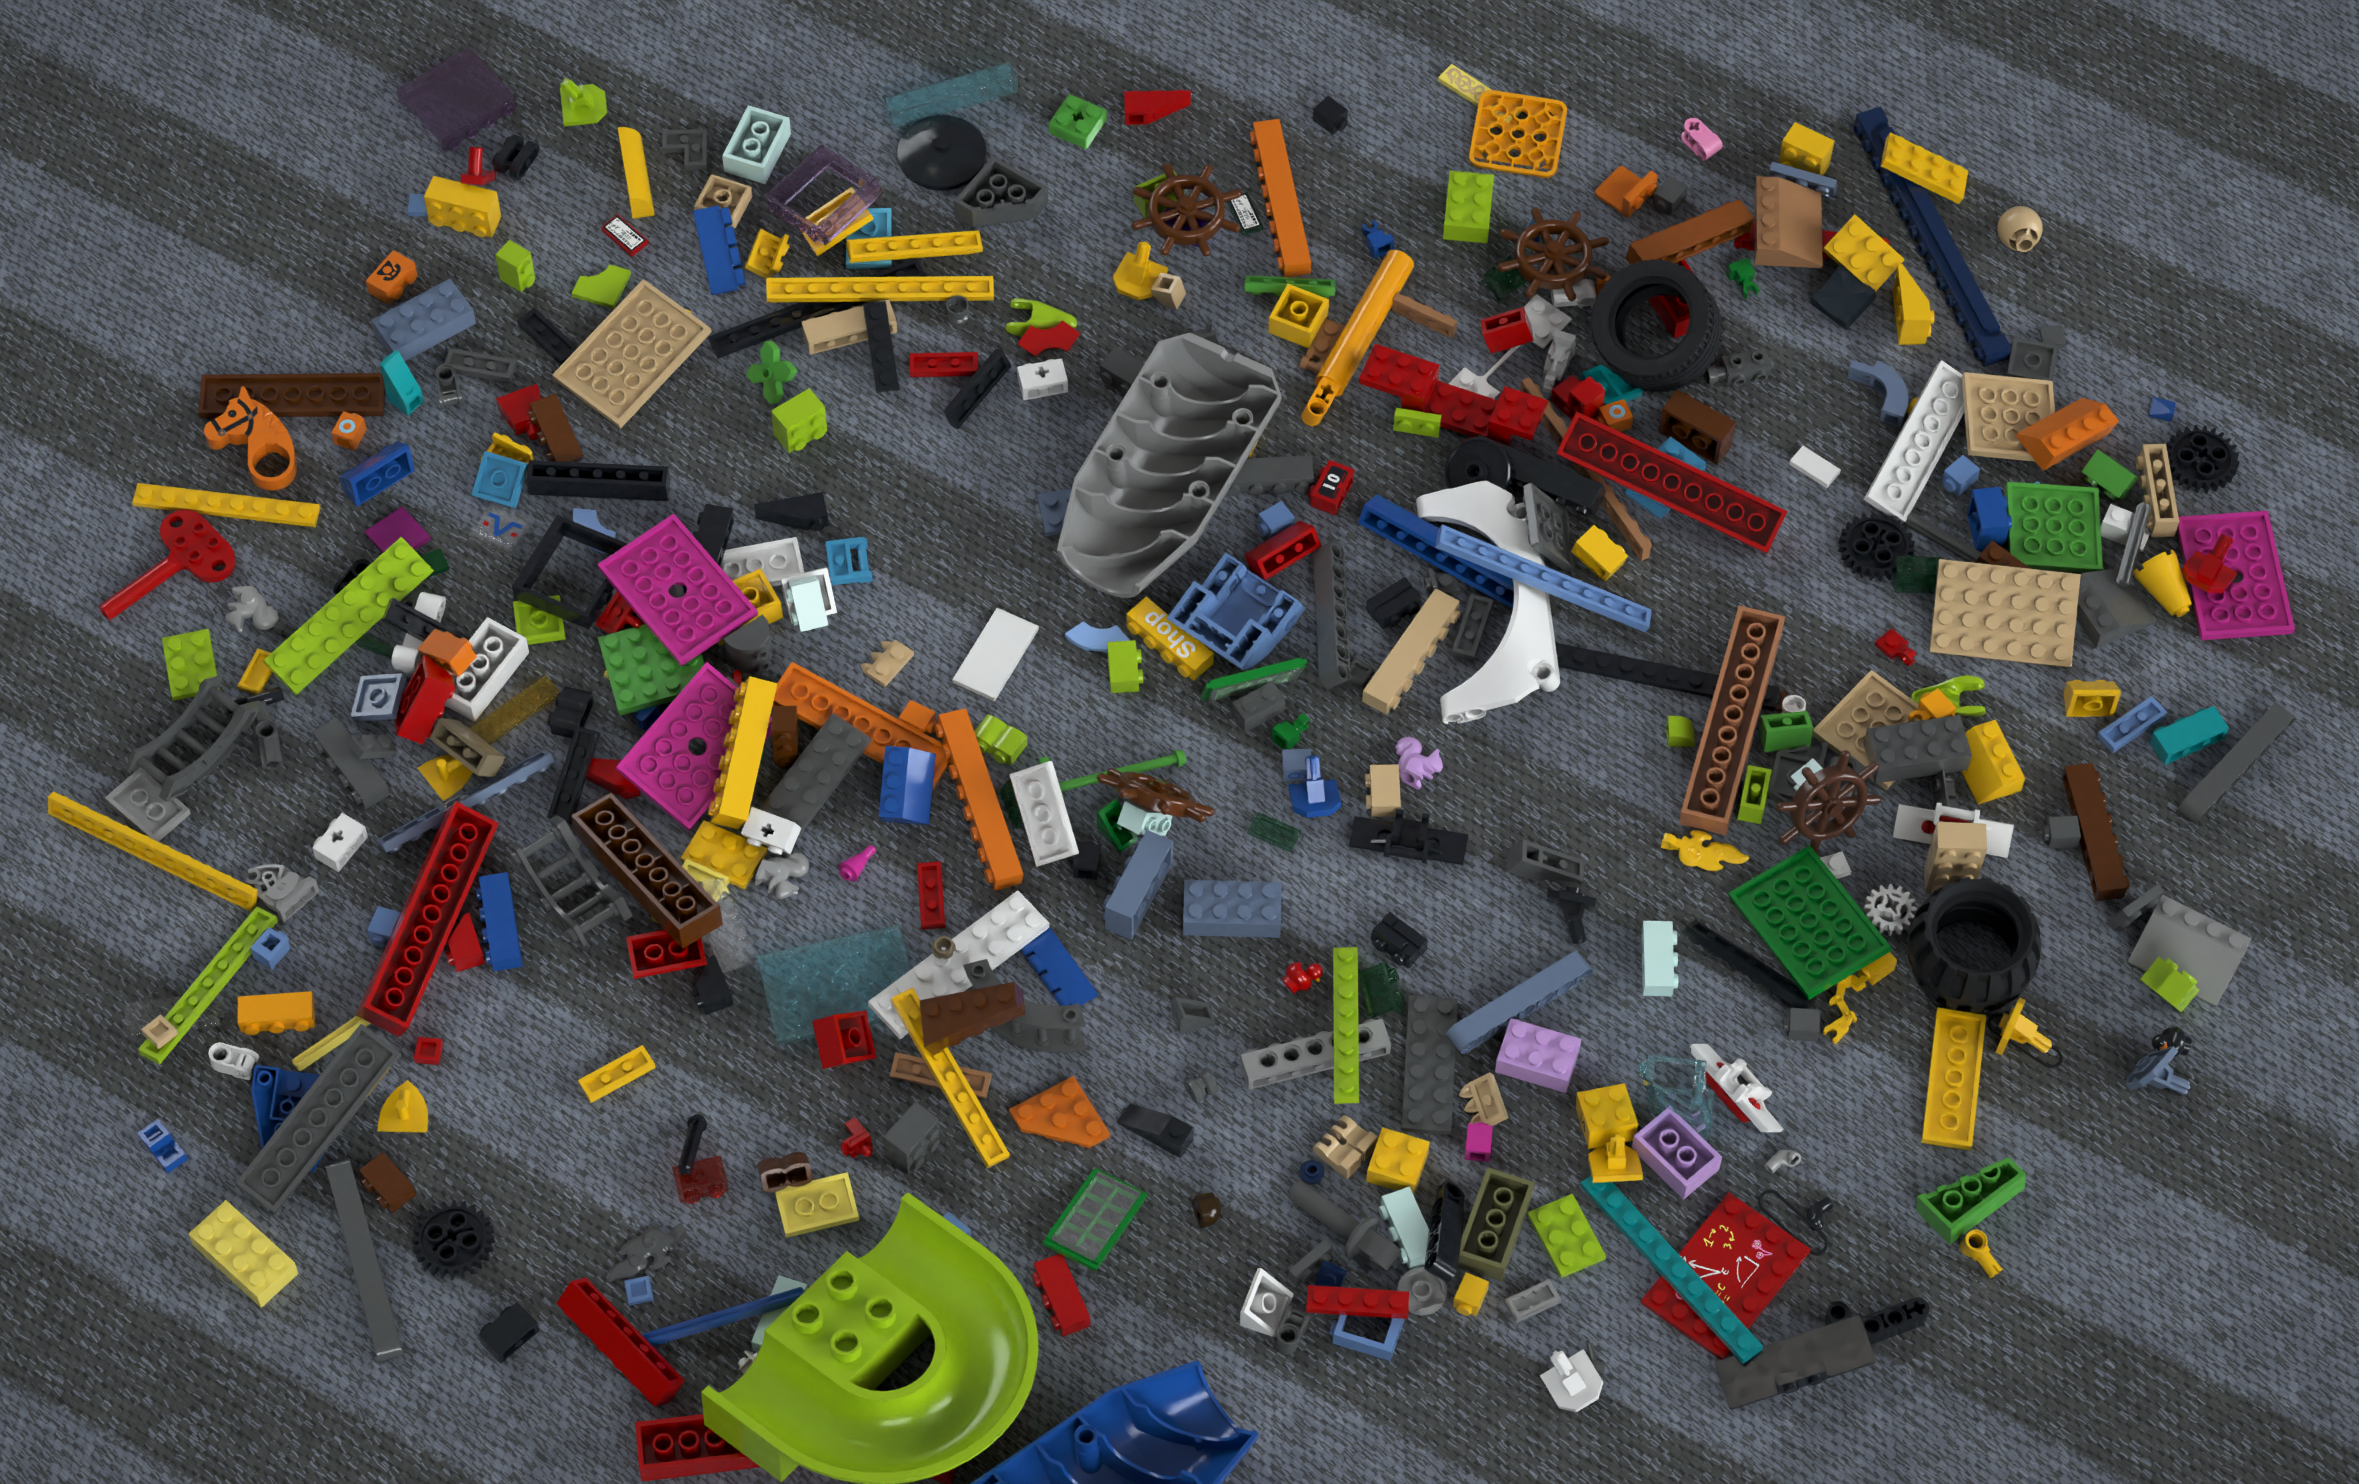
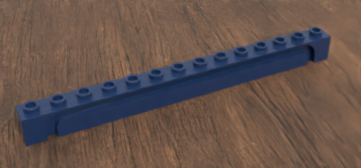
[1853,107,2011,367]

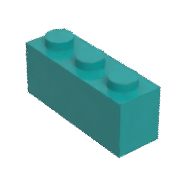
[2150,706,2229,765]

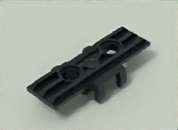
[1349,809,1468,865]

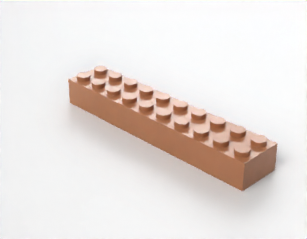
[1680,605,1785,836]

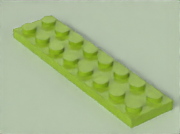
[263,537,434,695]

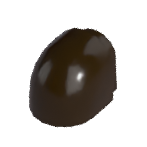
[1191,1193,1221,1229]

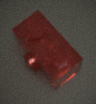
[672,1155,729,1204]

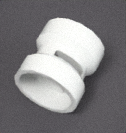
[1782,695,1806,713]

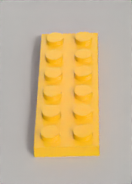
[1921,1007,1986,1151]

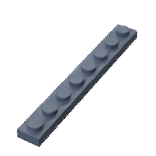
[376,749,555,853]

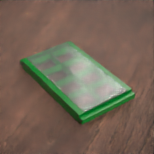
[1200,657,1307,702]
[1043,1167,1148,1272]

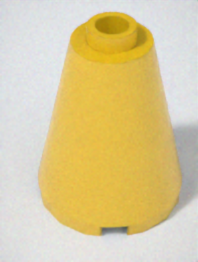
[2133,550,2192,617]

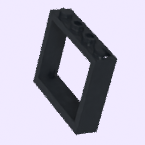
[512,515,627,630]

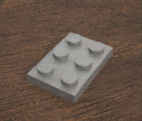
[105,767,191,842]

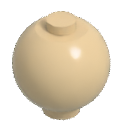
[1997,206,2043,252]

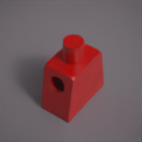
[496,384,541,440]

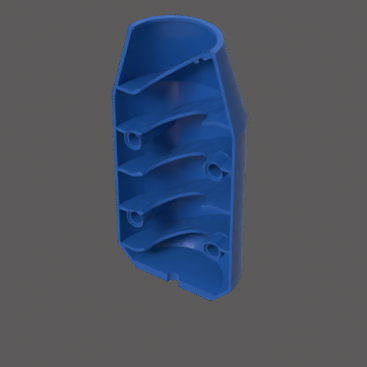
[970,1360,1259,1484]

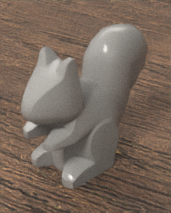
[225,586,279,633]
[754,852,809,899]

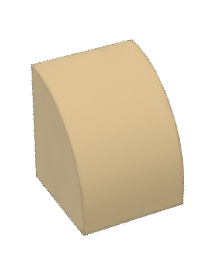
[1151,273,1186,310]

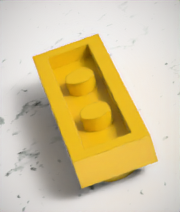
[578,1045,656,1103]

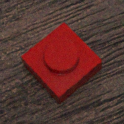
[414,1037,443,1065]

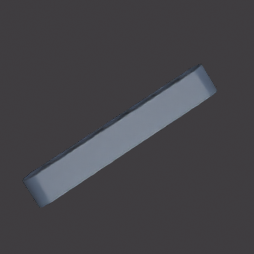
[1446,951,1593,1054]

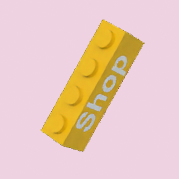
[1126,597,1214,681]

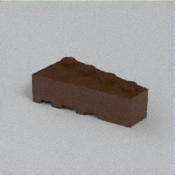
[920,982,1025,1055]

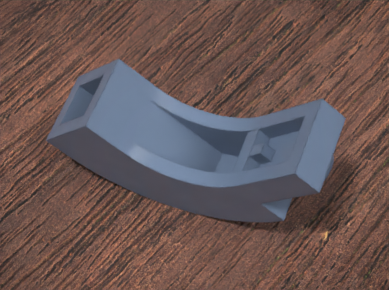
[1847,360,1909,428]

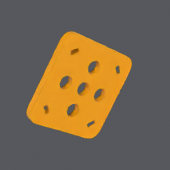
[1469,90,1567,178]

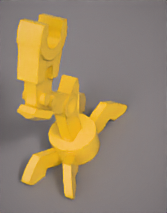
[1823,975,1868,1044]

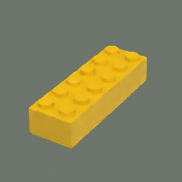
[708,676,777,829]

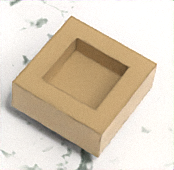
[141,1014,178,1049]

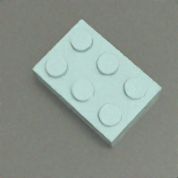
[722,105,791,184]

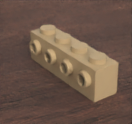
[2136,444,2179,537]

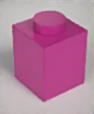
[1464,1122,1493,1162]

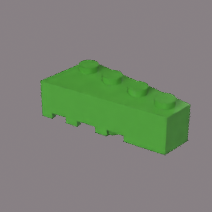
[1916,1157,2026,1244]

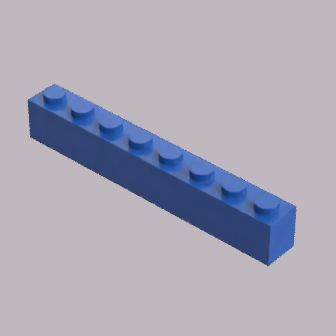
[1358,494,1514,609]

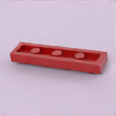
[1306,1285,1409,1319]

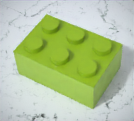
[1443,171,1494,243]

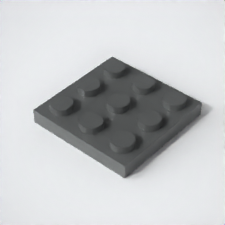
[1523,483,1575,572]

